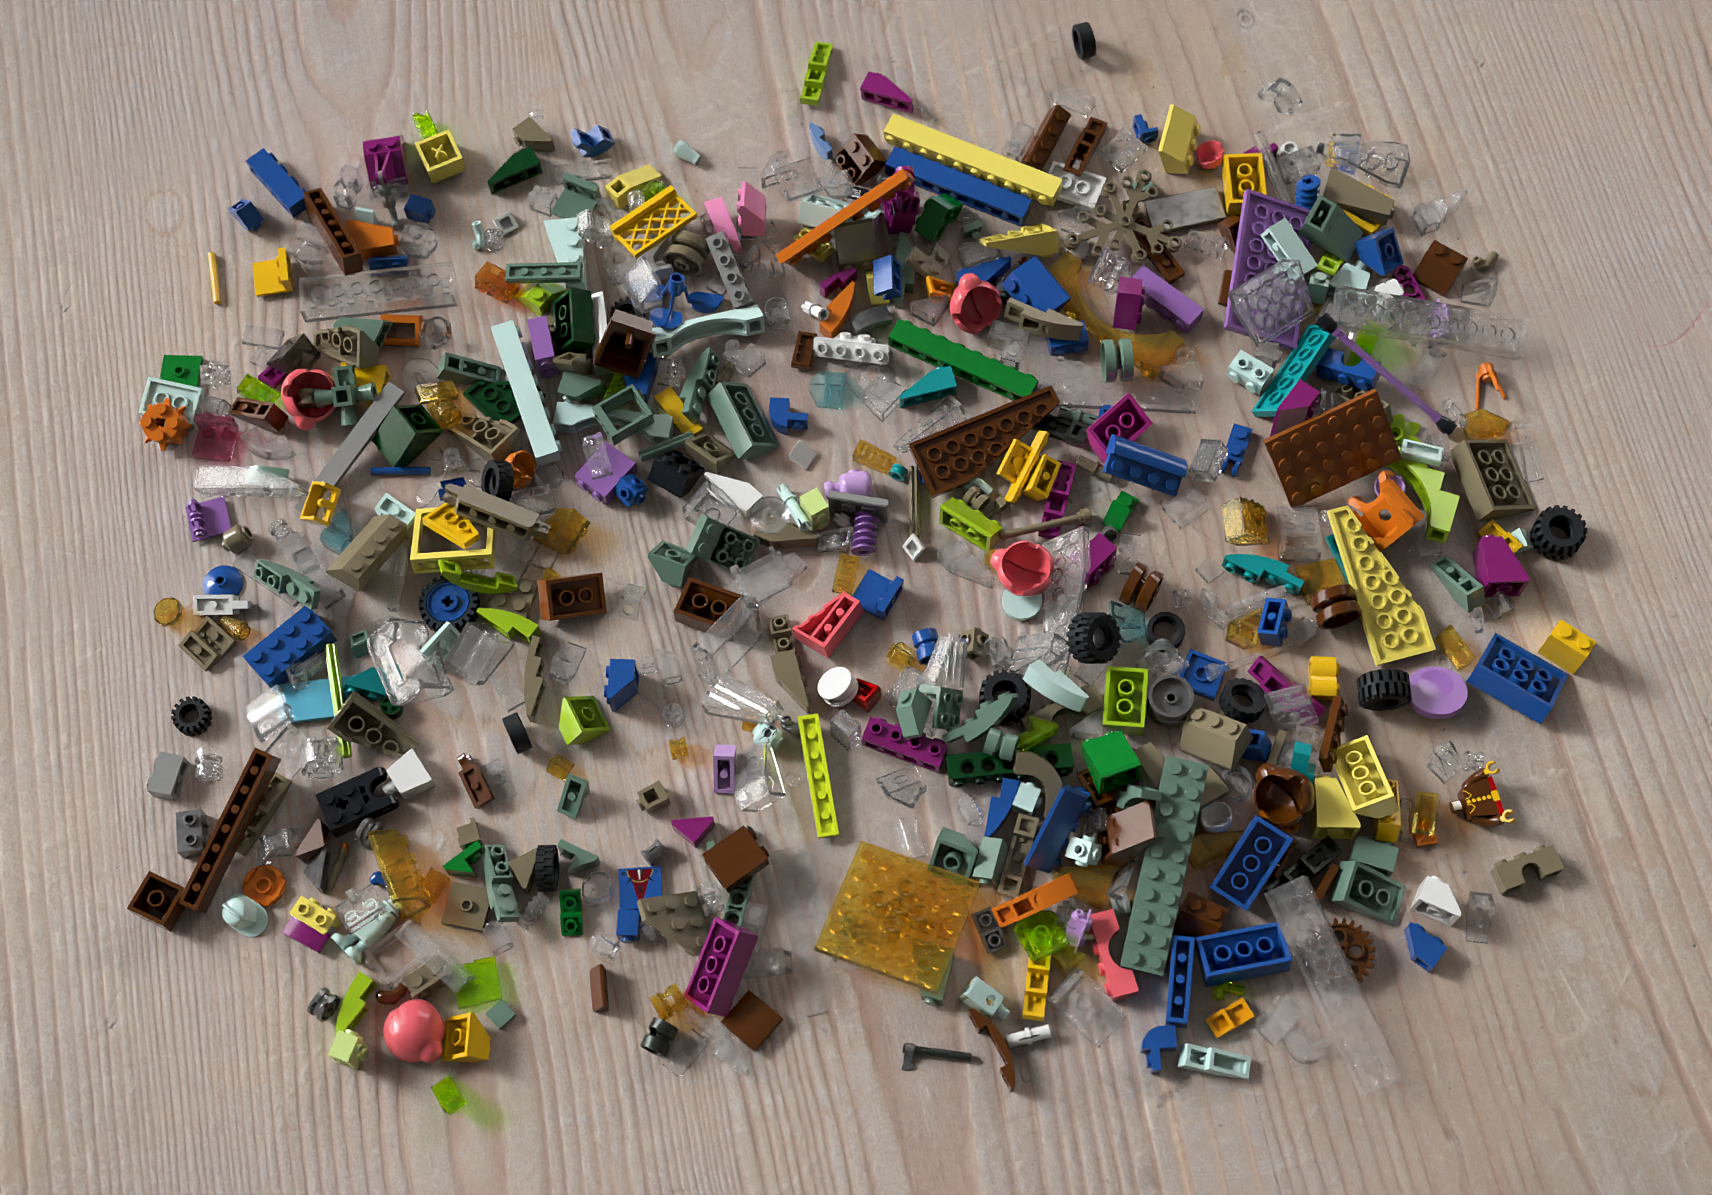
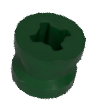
[380,695,404,720]

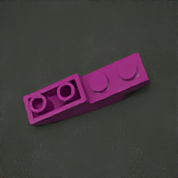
[1247,656,1326,725]

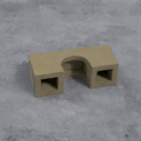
[1490,845,1564,895]

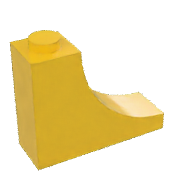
[340,361,391,410]

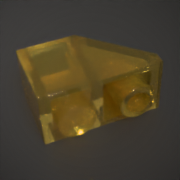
[1460,409,1510,440]
[1225,608,1263,650]

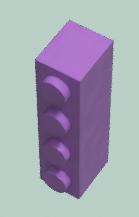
[1132,265,1204,334]

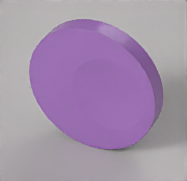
[1409,666,1468,719]

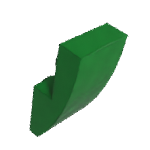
[559,888,583,936]

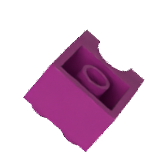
[882,166,920,234]

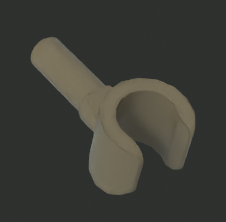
[985,496,1007,519]

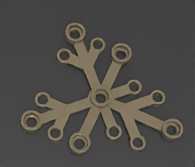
[1064,169,1182,265]

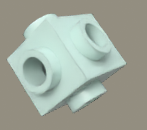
[1065,835,1102,867]

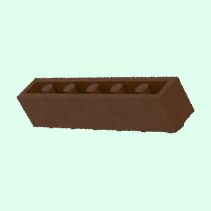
[303,188,363,276]

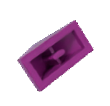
[671,816,715,848]

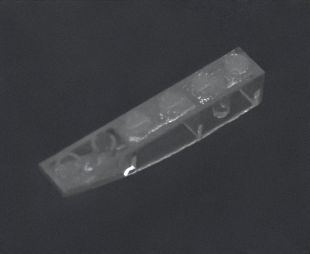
[193,466,309,498]

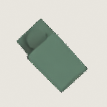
[557,773,590,819]
[557,839,600,875]

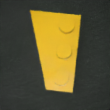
[422,502,480,549]

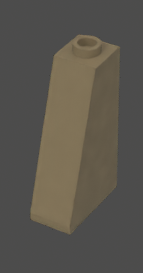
[1323,168,1395,226]

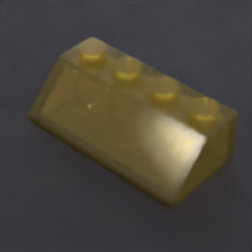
[367,829,431,918]

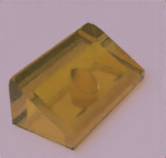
[1435,624,1475,671]

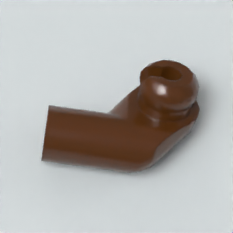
[375,982,408,1005]

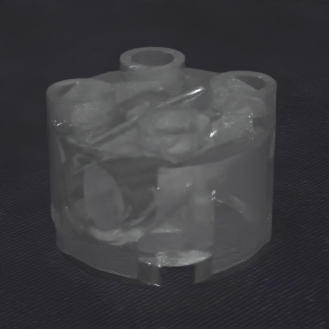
[300,737,344,779]

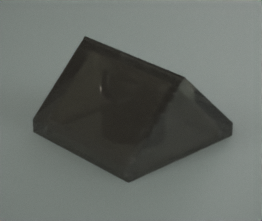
[267,333,321,375]

